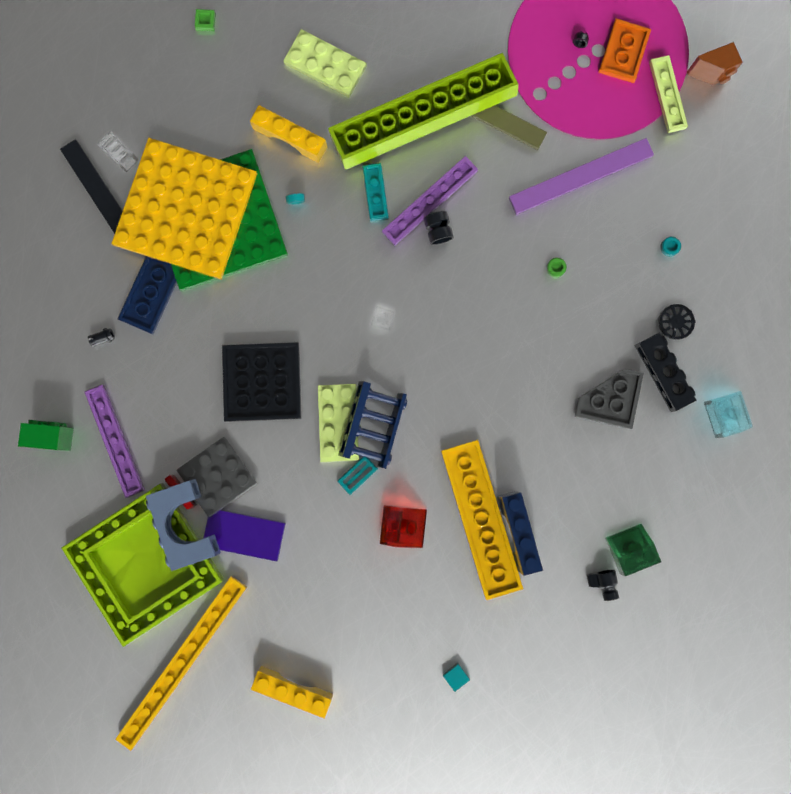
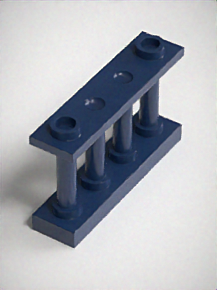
[338,381,407,469]

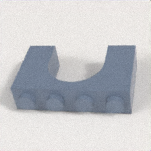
[146,479,221,571]

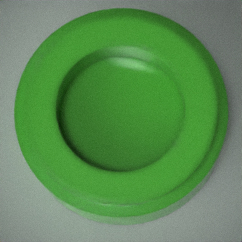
[547,258,567,278]

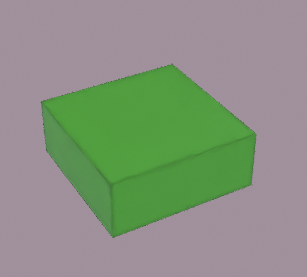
[195,9,216,31]

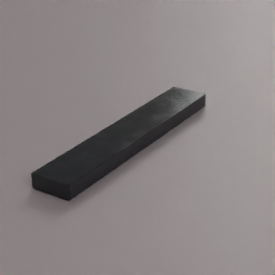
[60,139,123,234]

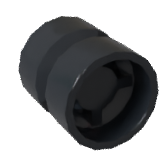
[424,211,454,245]

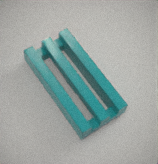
[337,457,378,495]

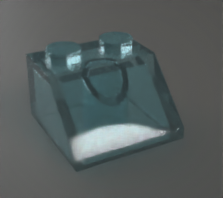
[704,391,753,438]

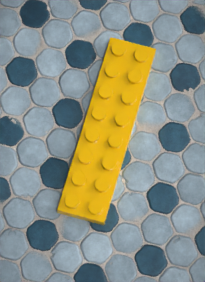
[441,440,523,600]

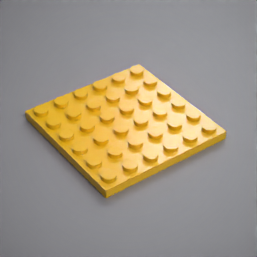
[111,137,257,280]

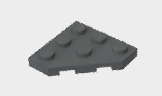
[574,369,644,429]

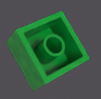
[18,420,74,451]

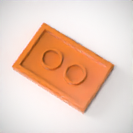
[598,18,651,83]

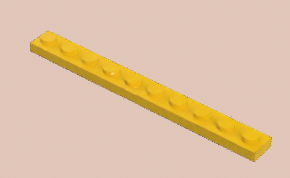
[115,576,247,751]

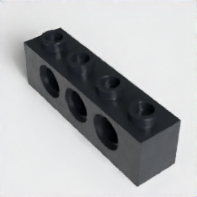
[634,332,697,412]

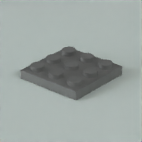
[176,437,257,518]

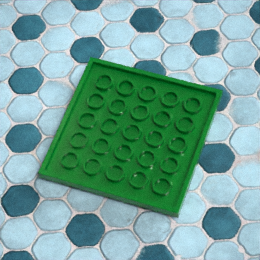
[171,149,288,291]

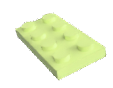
[283,29,367,98]
[318,384,359,462]

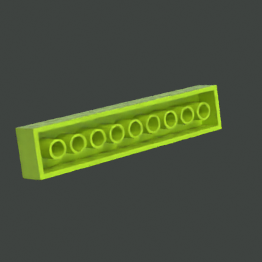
[328,52,518,170]

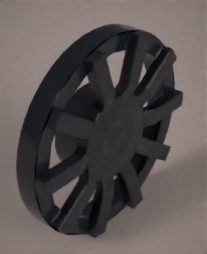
[658,304,696,340]

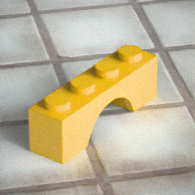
[250,105,327,163]
[251,666,333,719]

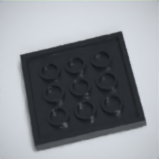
[222,342,302,422]

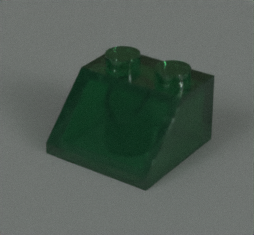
[605,524,661,577]

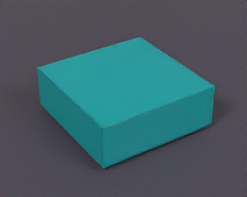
[443,663,470,692]

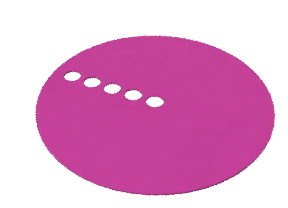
[508,0,689,139]

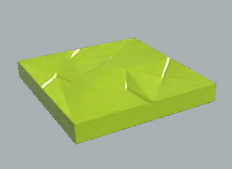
[61,483,225,647]

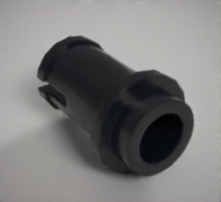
[88,328,115,347]

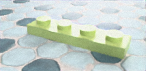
[649,55,688,133]

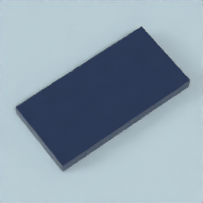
[118,256,177,335]

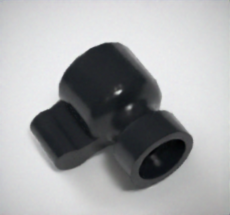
[587,570,619,601]

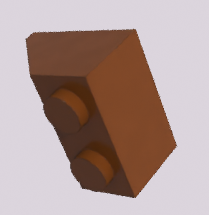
[687,42,743,85]

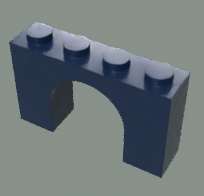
[497,491,543,576]

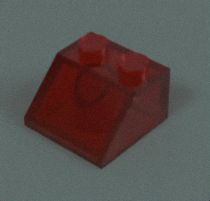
[380,505,427,548]

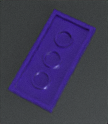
[203,510,286,562]

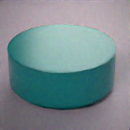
[286,193,305,205]
[660,237,681,257]

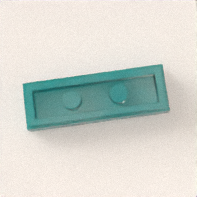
[363,163,389,222]

